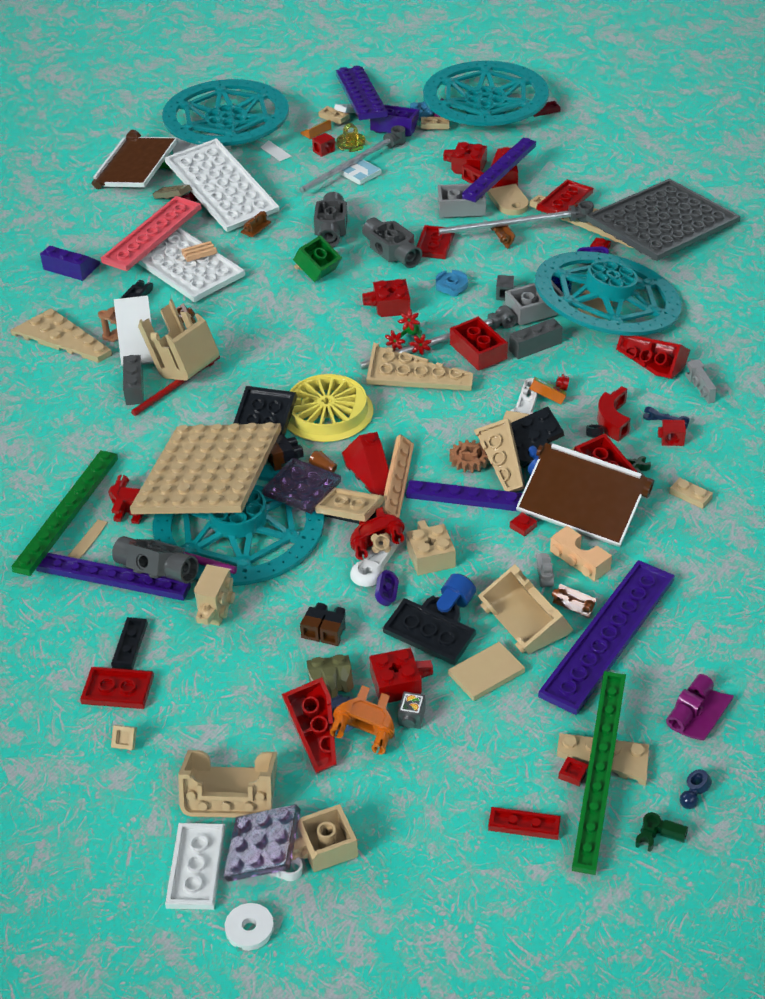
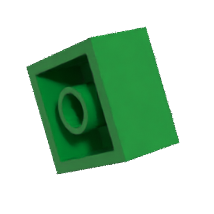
[293,235,342,282]

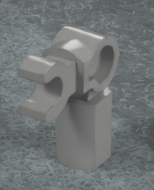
[536,553,554,587]

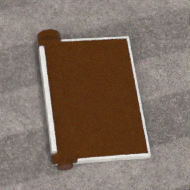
[92,130,178,189]
[516,443,654,547]

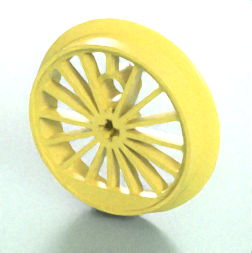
[287,374,374,442]

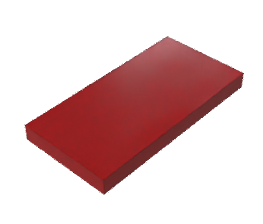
[536,179,594,219]

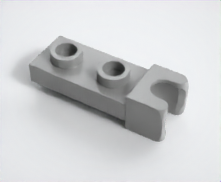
[685,359,717,404]

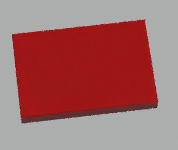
[417,225,455,259]
[80,667,154,709]

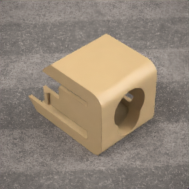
[138,298,219,381]

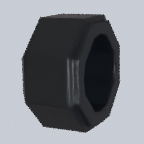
[586,424,604,438]

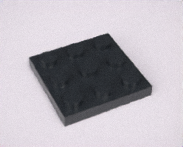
[234,386,297,436]

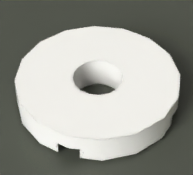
[225,903,274,951]

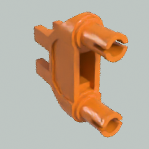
[330,685,395,755]

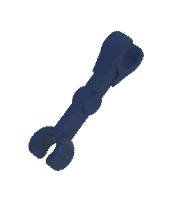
[643,407,690,429]

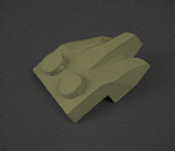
[307,654,354,699]

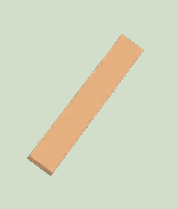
[381,434,414,518]

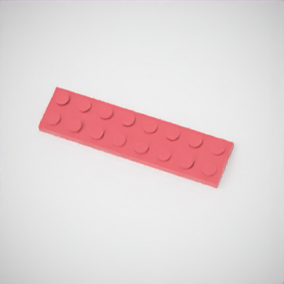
[101,196,202,271]

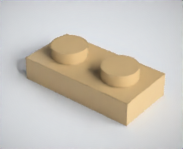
[318,106,350,124]
[421,117,450,130]
[669,478,713,509]

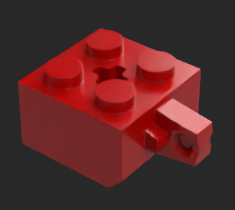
[443,142,487,174]
[362,279,410,317]
[369,648,433,703]

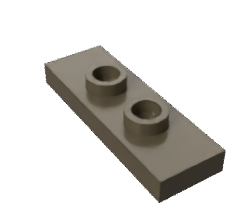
[153,185,192,199]

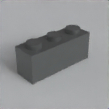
[509,318,563,359]
[123,355,144,405]

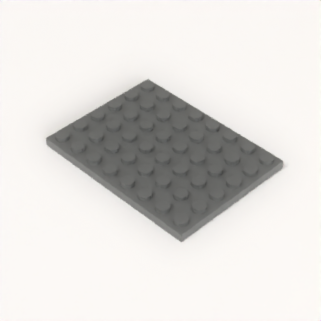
[586,179,741,261]

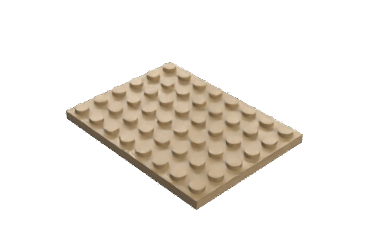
[130,422,282,514]

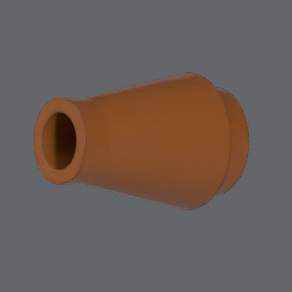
[309,450,337,474]

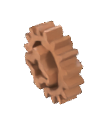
[449,440,489,473]

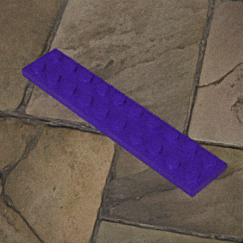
[336,66,388,120]
[538,560,675,715]

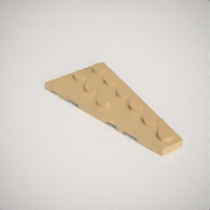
[10,308,112,363]
[366,342,473,391]

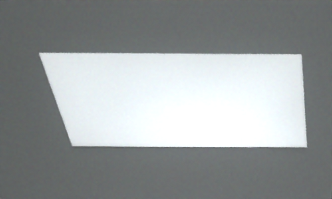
[261,141,291,161]

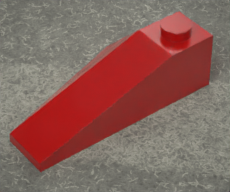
[616,335,690,379]
[342,432,389,496]
[282,677,337,774]

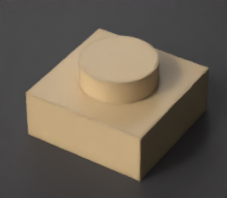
[111,725,137,750]

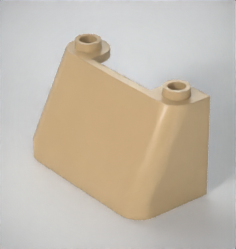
[478,564,573,654]
[178,750,278,818]

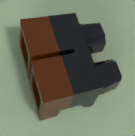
[267,434,304,471]
[300,602,346,646]

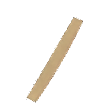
[67,519,107,559]

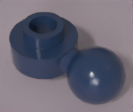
[679,769,712,809]

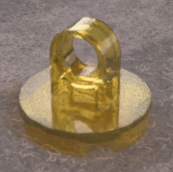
[337,123,366,152]

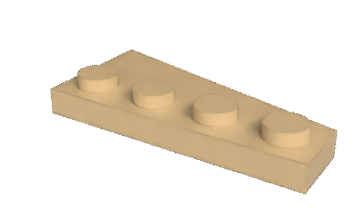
[474,418,525,492]
[557,733,649,786]

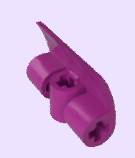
[666,674,734,740]

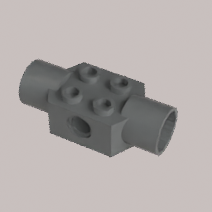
[314,192,348,248]
[362,217,422,268]
[112,536,199,584]

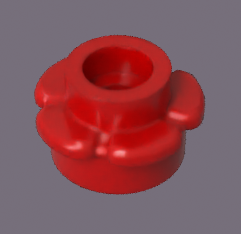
[556,374,569,391]

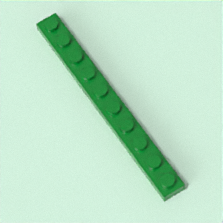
[11,450,118,576]
[572,671,626,875]

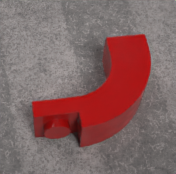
[597,386,631,442]

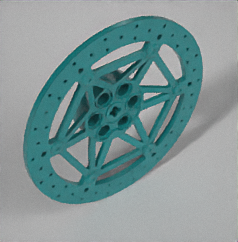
[423,61,549,126]
[162,79,289,146]
[535,251,682,336]
[152,464,325,586]

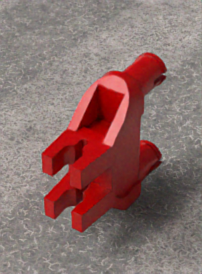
[108,475,144,524]
[350,506,405,560]

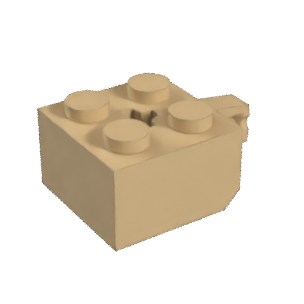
[406,520,456,576]
[194,564,235,626]
[286,804,358,872]

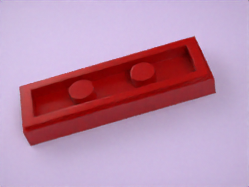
[488,807,561,840]

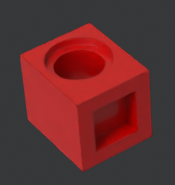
[312,133,336,157]
[658,419,686,446]

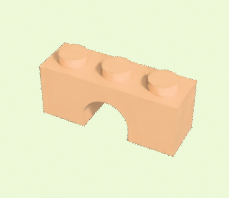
[550,526,612,582]

